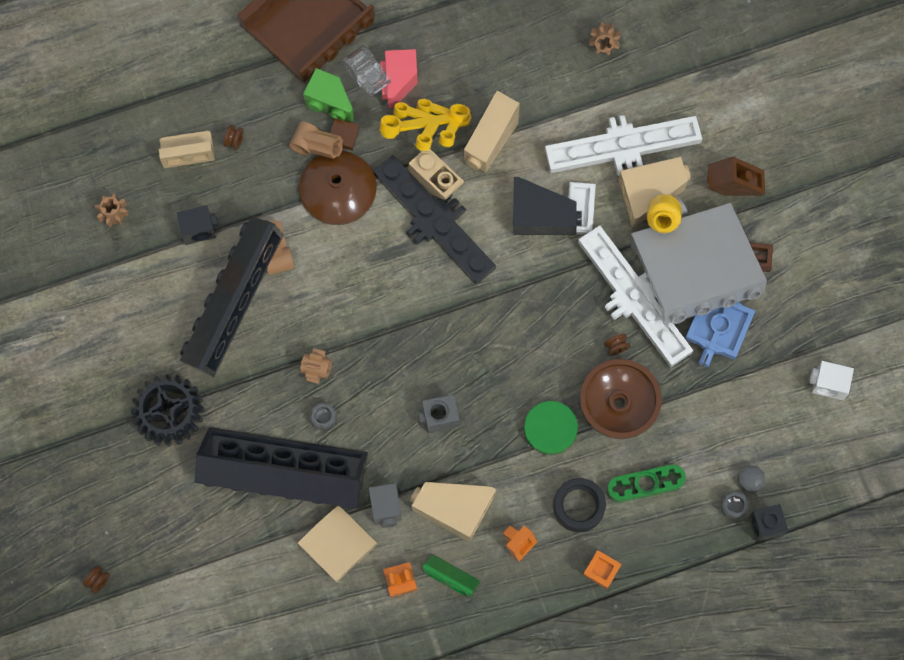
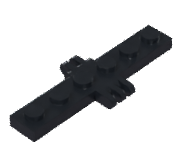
[374,155,496,285]

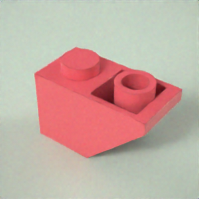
[381,49,418,108]

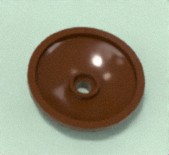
[299,151,377,225]
[580,359,662,439]

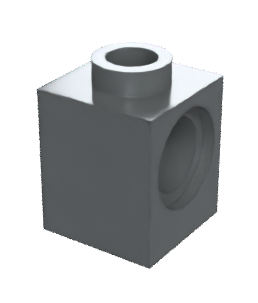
[418,394,460,433]
[369,483,402,528]

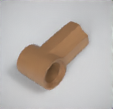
[289,121,343,159]
[267,220,295,276]

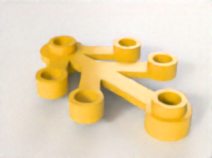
[379,99,472,151]

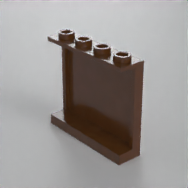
[237,0,375,83]

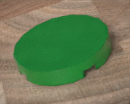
[524,401,578,455]

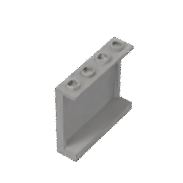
[631,203,767,325]

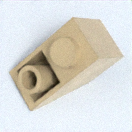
[409,149,464,200]

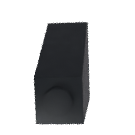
[513,177,582,235]

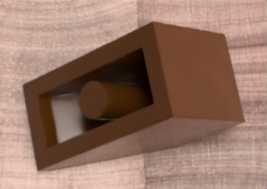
[707,156,765,196]

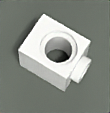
[809,361,854,400]

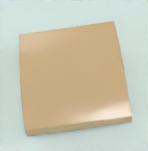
[298,506,378,582]

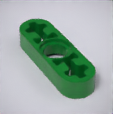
[607,465,686,503]

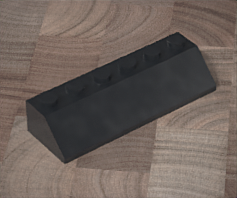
[180,217,284,377]
[195,427,368,509]

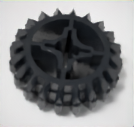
[131,374,205,447]

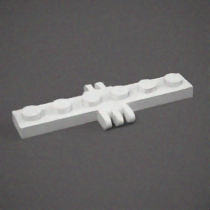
[545,115,702,176]
[578,226,693,368]

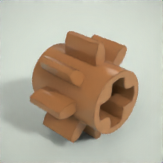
[589,22,621,55]
[95,193,129,228]
[300,348,332,384]

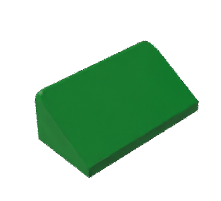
[423,555,480,598]

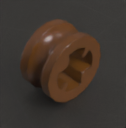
[224,125,244,150]
[604,334,631,356]
[83,566,110,594]

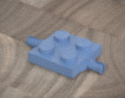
[685,302,755,367]

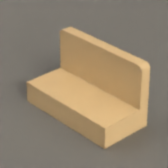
[159,131,215,168]

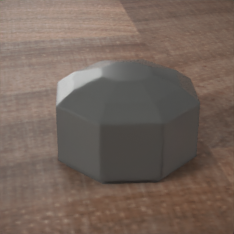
[310,403,337,431]
[738,466,765,493]
[720,491,749,520]

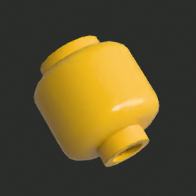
[647,194,682,233]

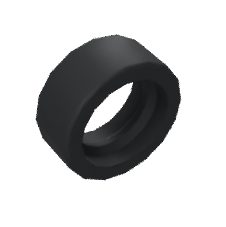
[553,478,606,533]

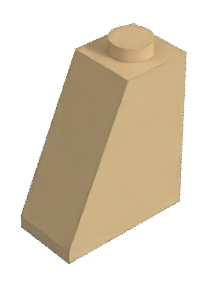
[464,91,520,172]
[618,157,690,227]
[410,482,496,542]

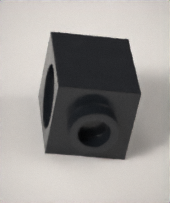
[176,205,219,245]
[749,504,788,543]

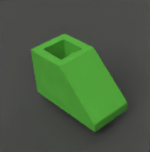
[303,68,354,123]

